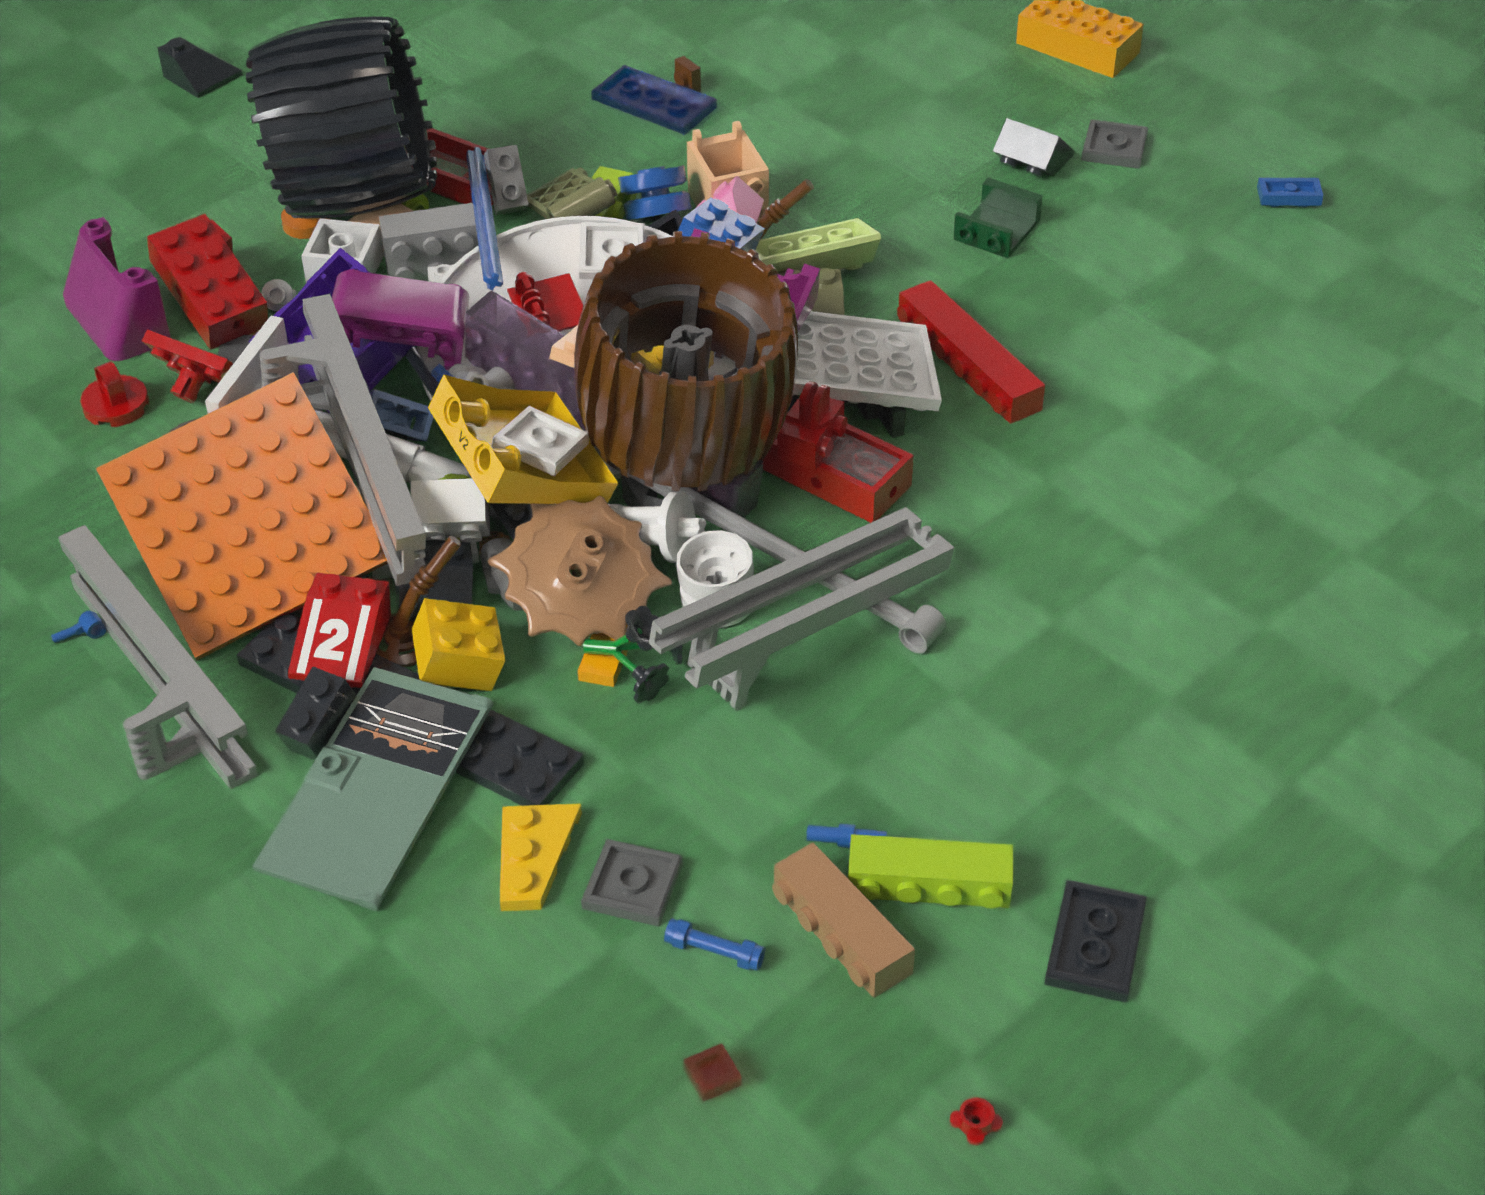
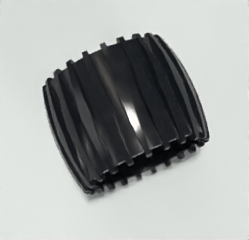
[246,16,437,219]

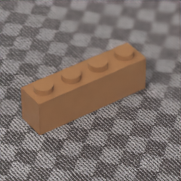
[772,842,915,998]

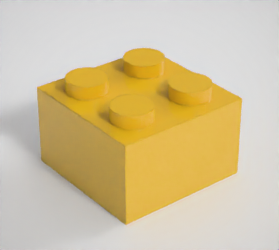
[412,598,505,691]

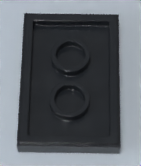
[1044,880,1147,1003]

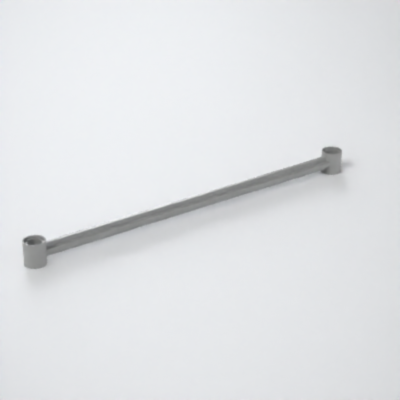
[484,367,946,653]

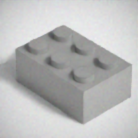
[379,203,478,281]

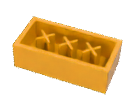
[1016,0,1144,78]

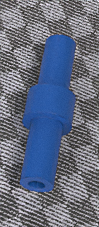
[807,823,888,848]

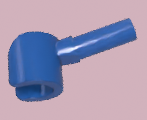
[51,611,107,643]

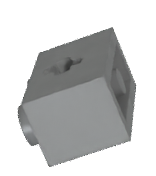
[484,145,529,215]

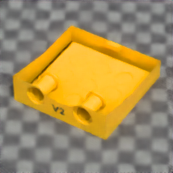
[428,375,618,504]

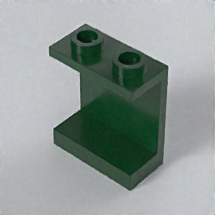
[953,177,1043,258]

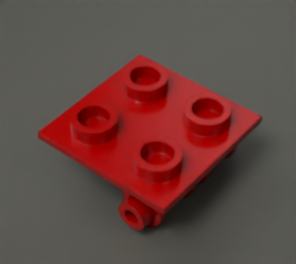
[507,272,583,340]

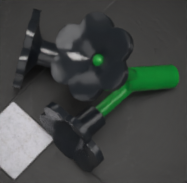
[583,606,683,704]

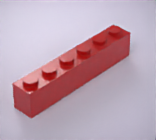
[897,280,1045,424]

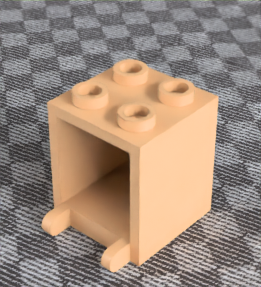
[687,121,769,222]

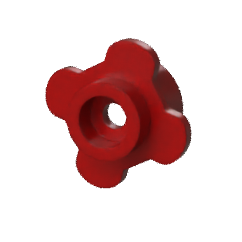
[950,1097,1003,1145]

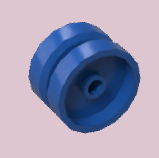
[618,165,692,220]

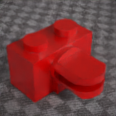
[777,381,847,470]

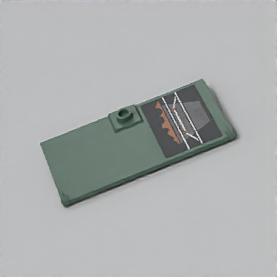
[252,667,494,911]

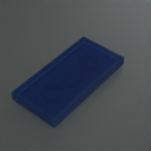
[591,65,717,135]

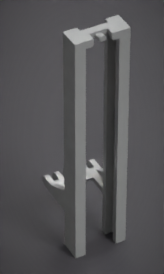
[260,294,426,586]
[649,507,955,711]
[58,525,258,790]

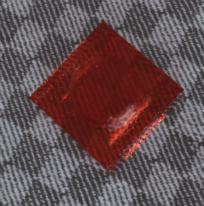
[683,1043,742,1102]

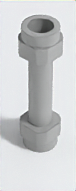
[449,364,488,386]

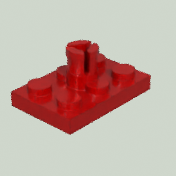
[142,329,233,404]

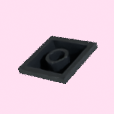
[157,37,243,98]

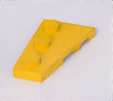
[500,803,582,911]

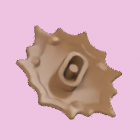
[487,496,672,646]

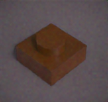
[674,55,701,96]

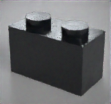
[275,667,357,760]

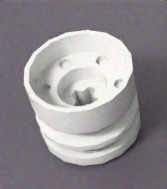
[677,530,754,628]

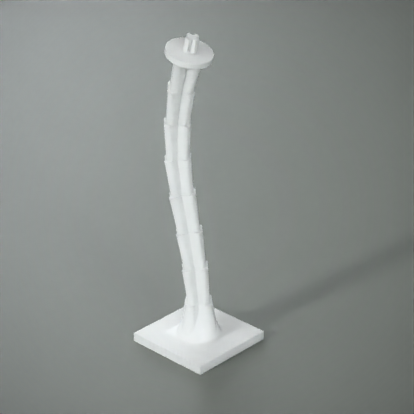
[205,315,706,563]

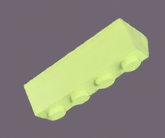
[755,218,881,271]

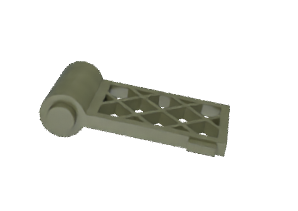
[527,167,617,219]

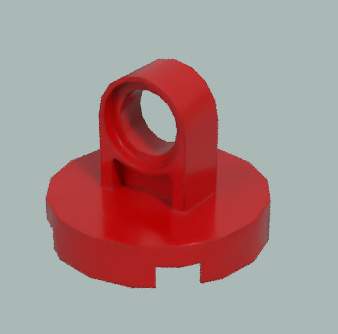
[80,361,150,427]

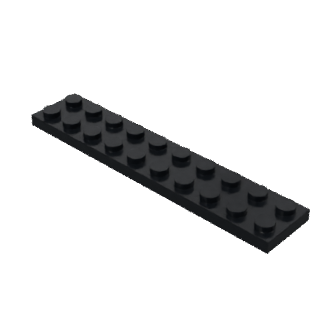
[237,613,584,806]

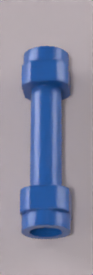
[664,918,766,971]

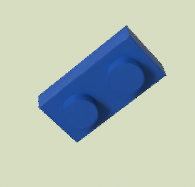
[1257,178,1323,207]

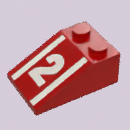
[288,572,391,688]

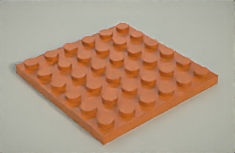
[96,372,388,660]

